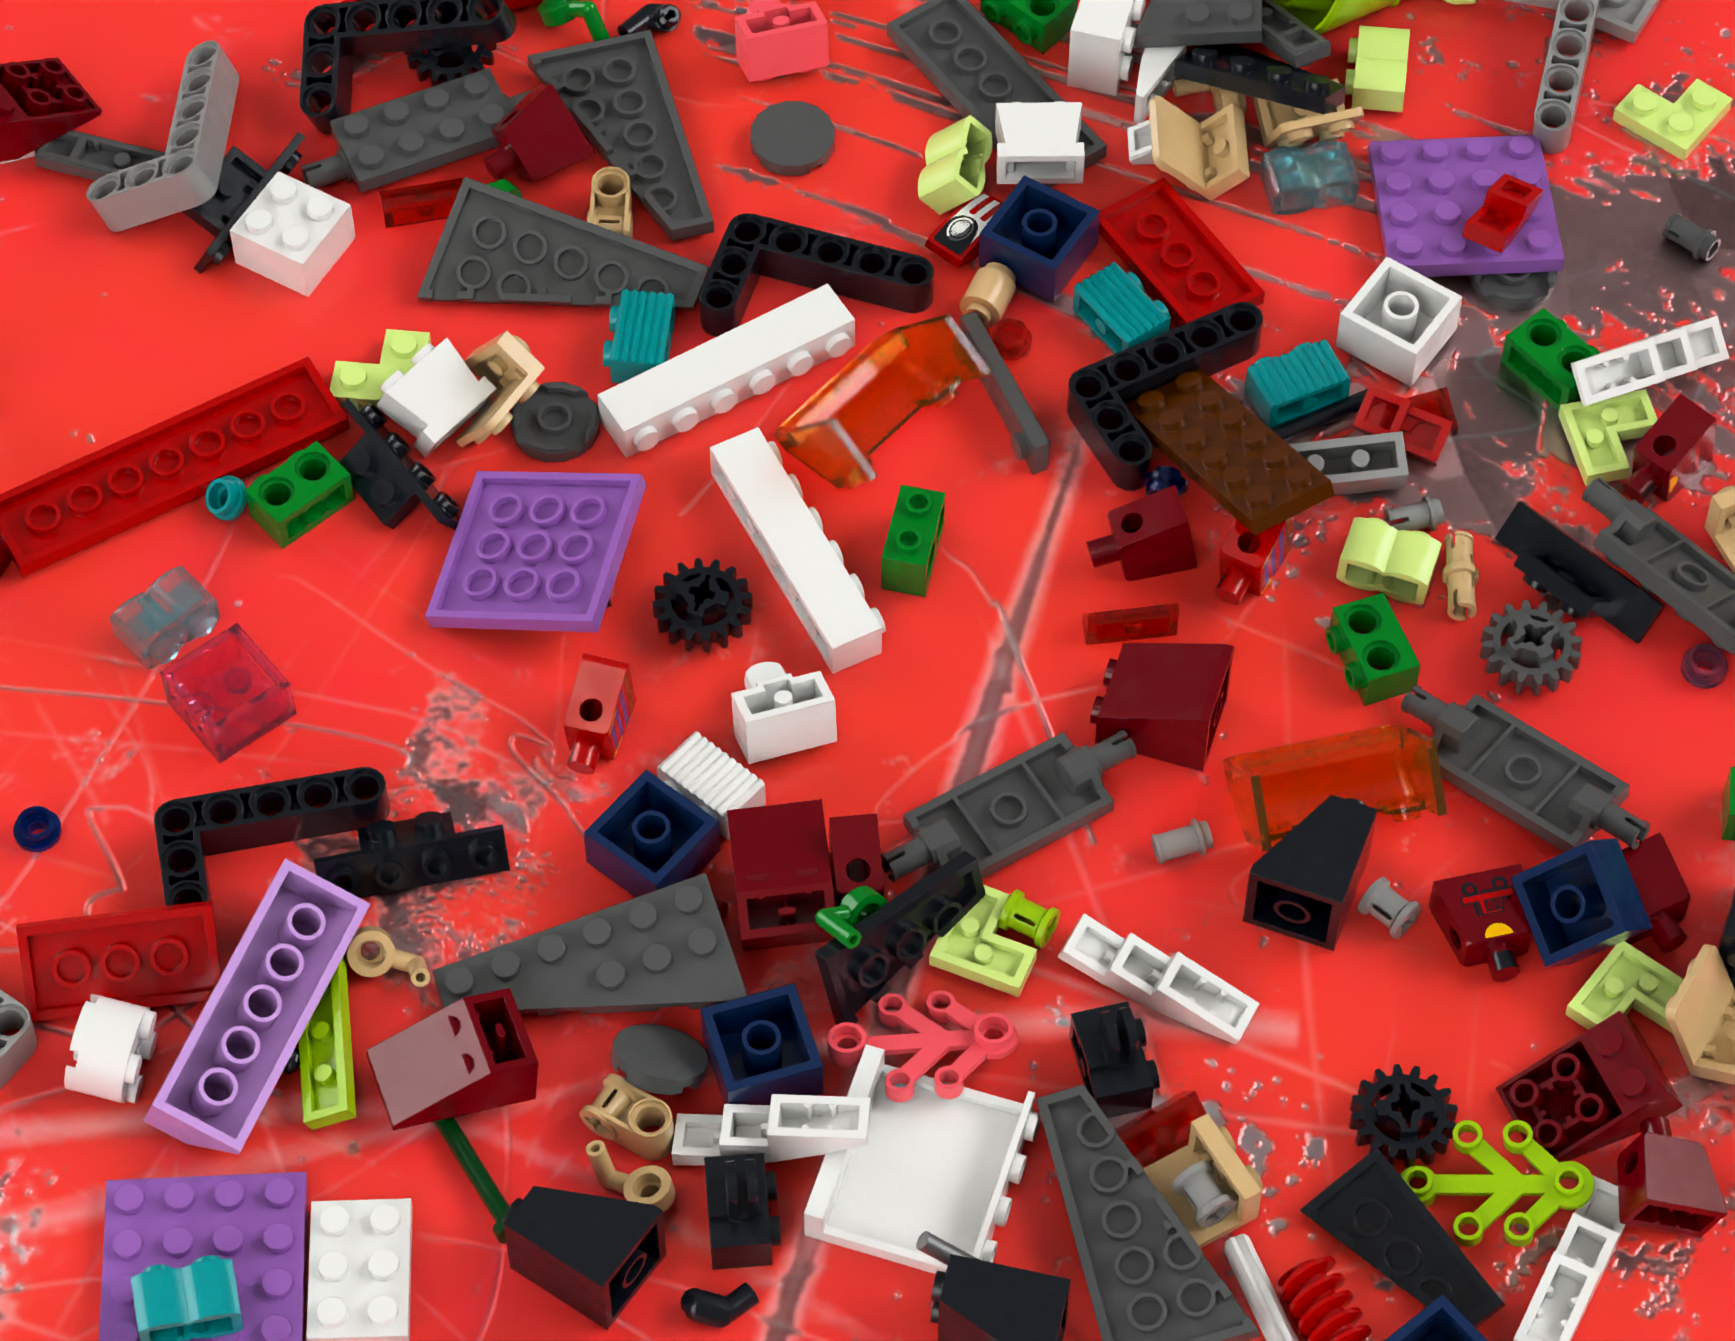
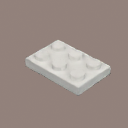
[306,1198,413,1341]

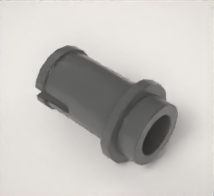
[1662,212,1721,261]

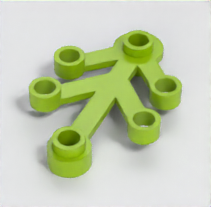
[1400,1120,1594,1247]

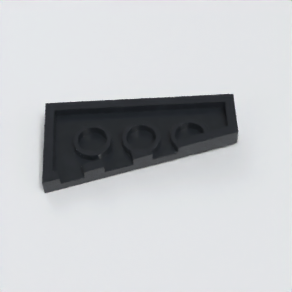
[1174,44,1346,114]
[815,851,986,1025]
[1300,1148,1505,1329]

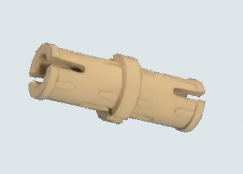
[1442,531,1479,621]

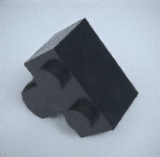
[1069,1001,1160,1118]
[704,1153,781,1270]

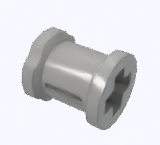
[1357,877,1422,939]
[1172,1161,1237,1228]

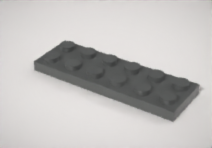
[887,0,1107,188]

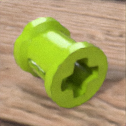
[998,889,1061,949]

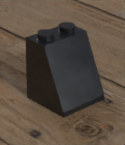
[1243,795,1378,951]
[503,1186,666,1330]
[930,1254,1071,1341]

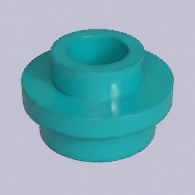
[205,475,247,521]

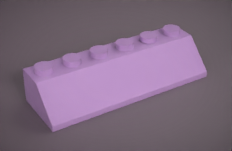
[143,858,370,1155]

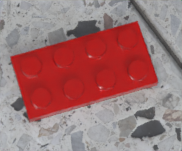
[1098,178,1265,327]
[16,901,222,1022]

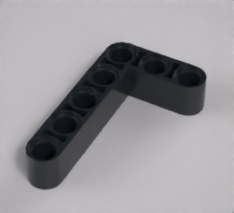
[300,0,517,135]
[699,213,934,337]
[1067,302,1263,491]
[154,767,390,906]

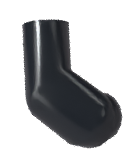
[617,3,681,36]

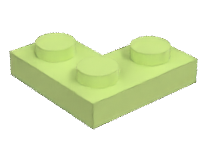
[1612,78,1733,161]
[330,329,431,408]
[1558,389,1658,486]
[929,885,1037,998]
[1565,941,1684,1034]

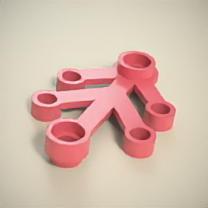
[827,990,1018,1103]

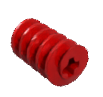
[1278,1256,1372,1341]

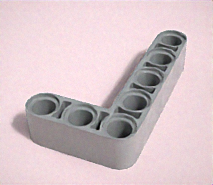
[1502,0,1601,154]
[86,40,240,232]

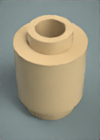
[959,262,1016,327]

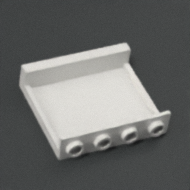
[804,1044,1041,1274]

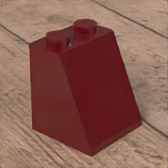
[1090,643,1234,772]

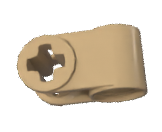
[587,166,633,238]
[579,1073,675,1160]

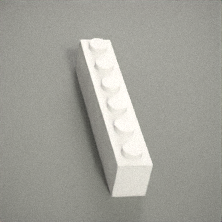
[597,283,855,458]
[710,427,886,674]

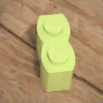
[1345,25,1410,112]
[918,115,993,215]
[1336,517,1442,604]

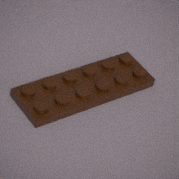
[1125,368,1334,535]

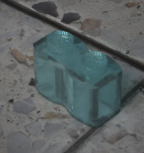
[1260,140,1359,215]
[109,565,220,670]

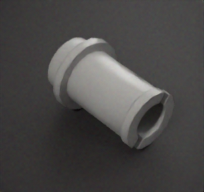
[1384,495,1445,531]
[1151,818,1214,864]

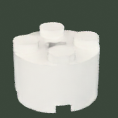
[64,994,158,1104]

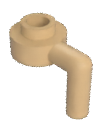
[1172,79,1247,113]
[346,926,430,987]
[586,1140,676,1213]

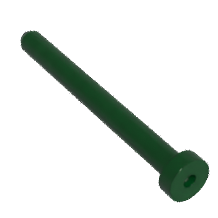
[434,1117,509,1244]

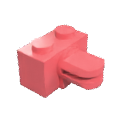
[734,0,830,82]

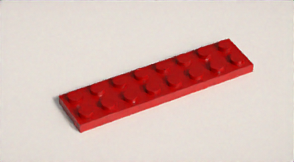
[0,356,350,577]

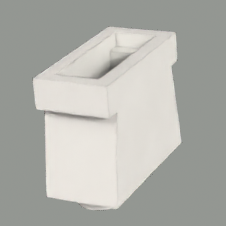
[995,101,1085,184]
[376,338,497,458]

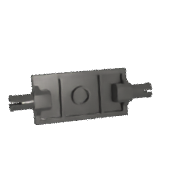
[301,68,533,193]
[1582,477,1735,655]
[1401,685,1650,852]
[881,730,1137,882]

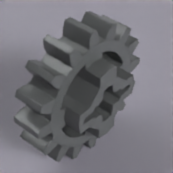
[1480,600,1582,696]

